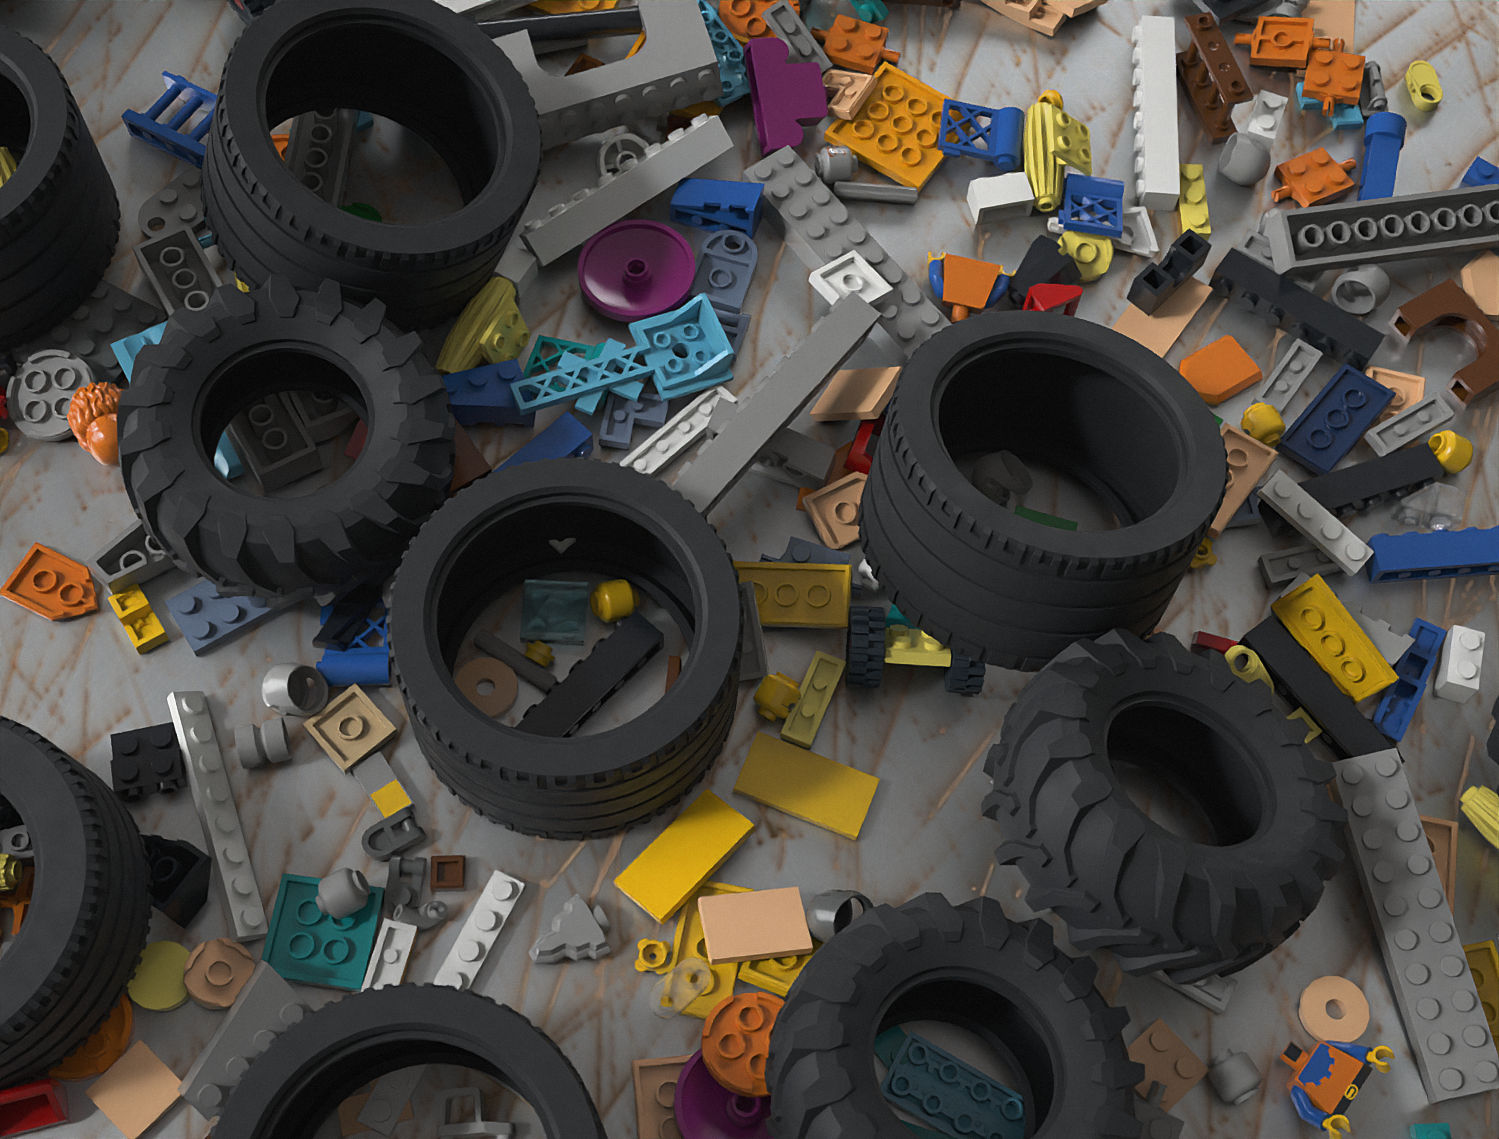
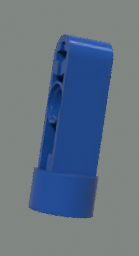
[1357,112,1407,201]

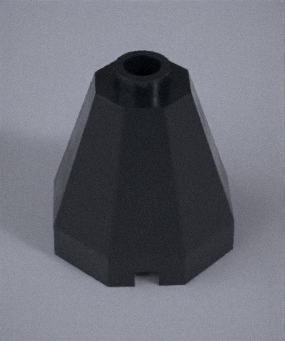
[1008,234,1082,308]

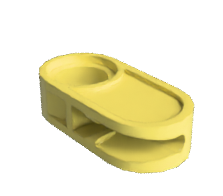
[1405,60,1443,112]
[1225,645,1274,695]

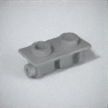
[1359,61,1389,117]

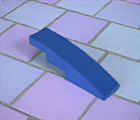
[1372,617,1447,742]

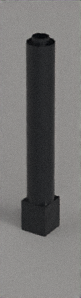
[463,6,643,45]

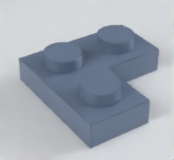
[599,391,670,450]

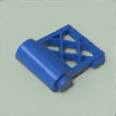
[937,99,1025,171]
[1058,172,1124,238]
[316,598,392,687]

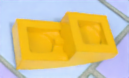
[108,583,169,655]

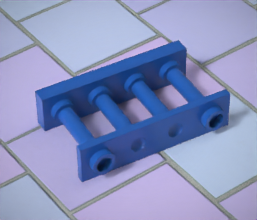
[121,71,217,170]

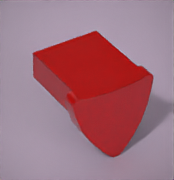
[1191,631,1238,656]

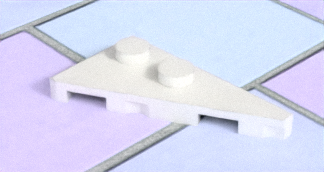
[1047,206,1159,258]

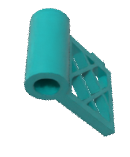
[523,335,619,410]

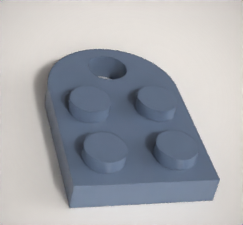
[686,230,758,314]

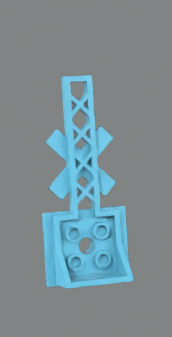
[509,292,734,416]

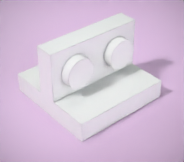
[808,250,893,307]

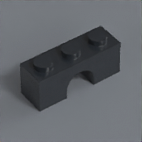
[1126,228,1212,316]

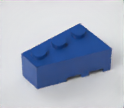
[670,178,764,240]
[442,359,536,428]

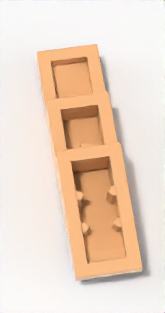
[980,0,1066,37]

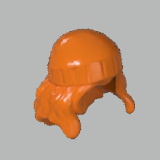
[67,381,125,467]

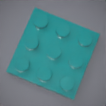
[261,873,385,992]

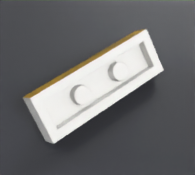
[360,918,419,992]

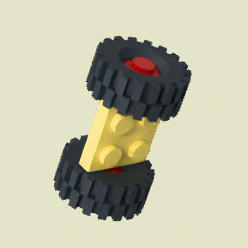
[845,605,986,694]

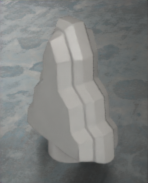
[529,893,612,964]

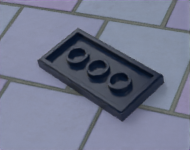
[1275,363,1396,476]

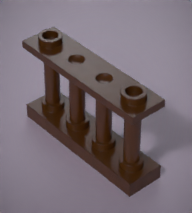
[1175,11,1254,146]

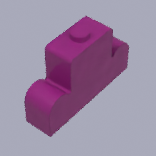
[743,37,828,158]

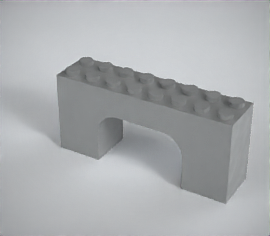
[492,0,724,150]

